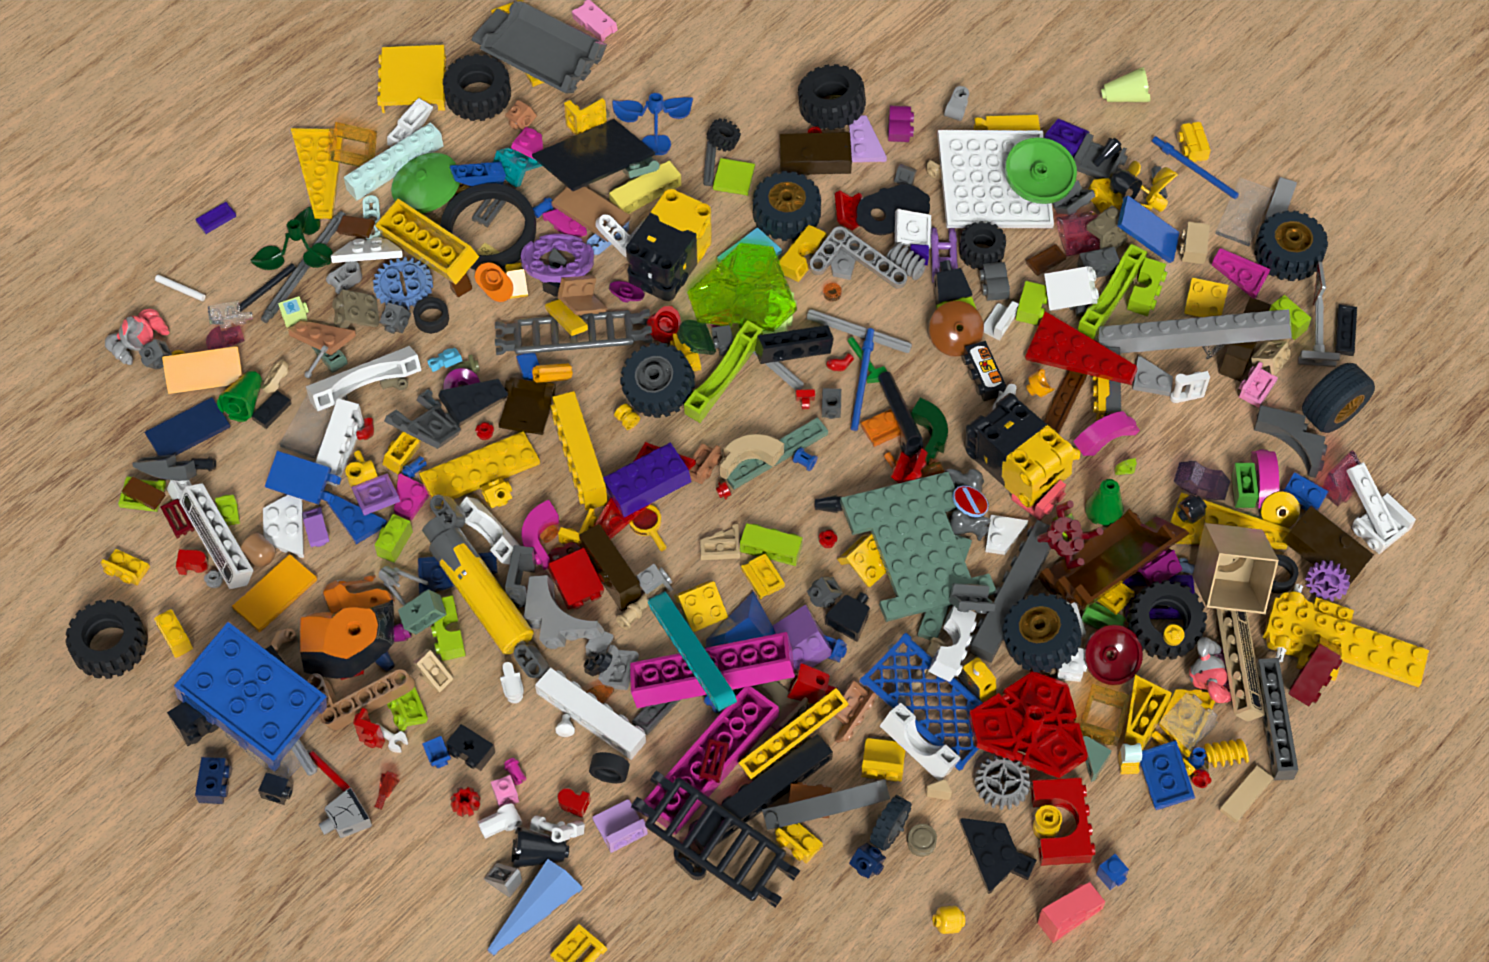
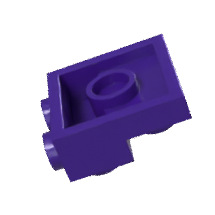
[1044,119,1090,158]

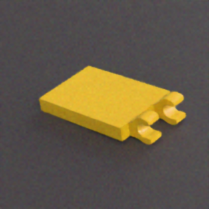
[974,115,1040,131]

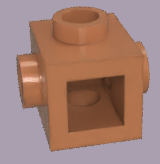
[505,100,537,131]

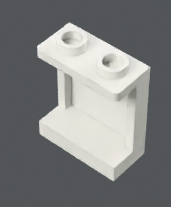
[1045,267,1099,311]
[1351,493,1416,554]

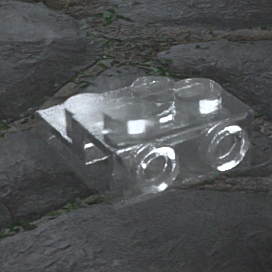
[1159,693,1219,751]

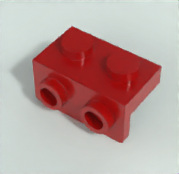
[834,190,863,231]
[891,448,928,484]
[353,708,385,749]

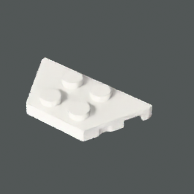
[331,237,403,263]
[263,495,304,558]

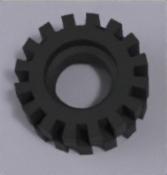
[706,118,741,152]

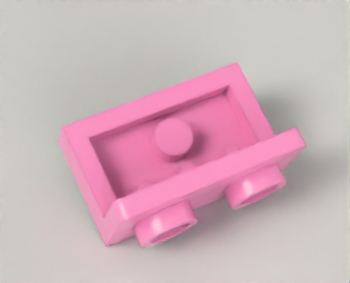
[1239,362,1278,408]

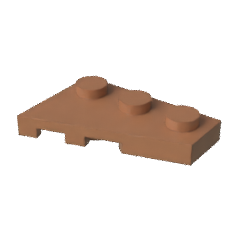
[288,320,356,355]

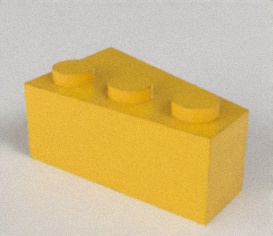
[1124,675,1172,751]

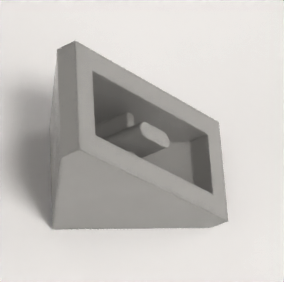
[484,863,522,898]

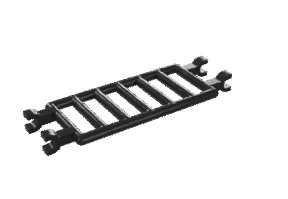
[631,770,800,908]

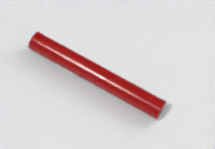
[309,751,355,792]

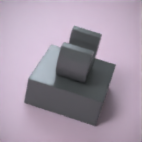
[894,164,917,185]

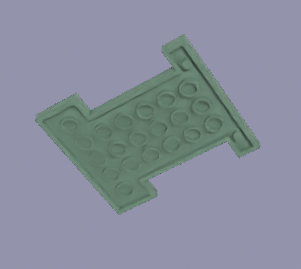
[840,472,996,622]

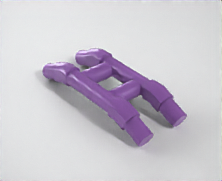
[931,228,958,283]

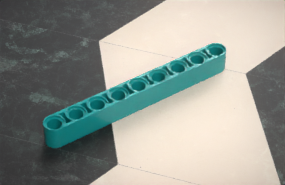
[647,591,737,712]

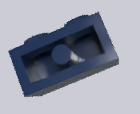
[195,757,232,804]

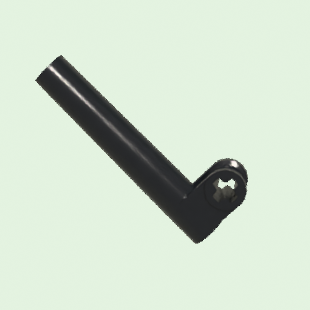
[878,372,923,456]

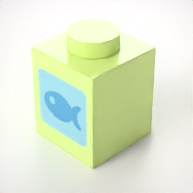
[278,296,309,327]

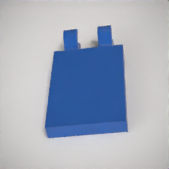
[265,451,342,505]

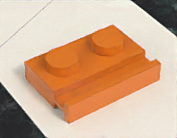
[861,409,901,447]

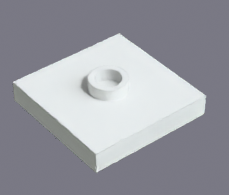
[895,209,931,249]

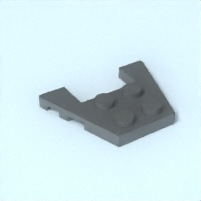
[384,389,461,449]

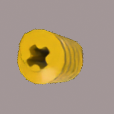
[1203,738,1249,769]

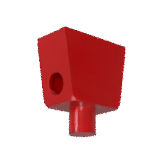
[787,663,838,704]

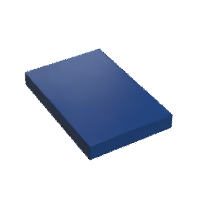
[1140,740,1195,810]

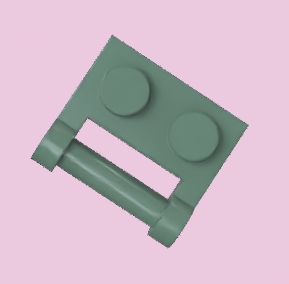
[622,157,660,178]

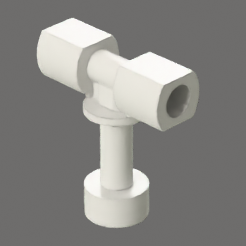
[530,815,585,843]

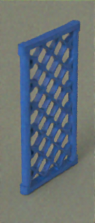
[859,633,983,771]

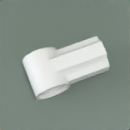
[477,803,522,839]

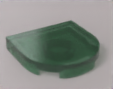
[677,320,716,355]

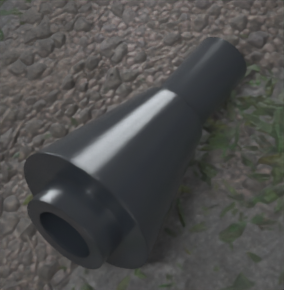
[1093,138,1122,167]

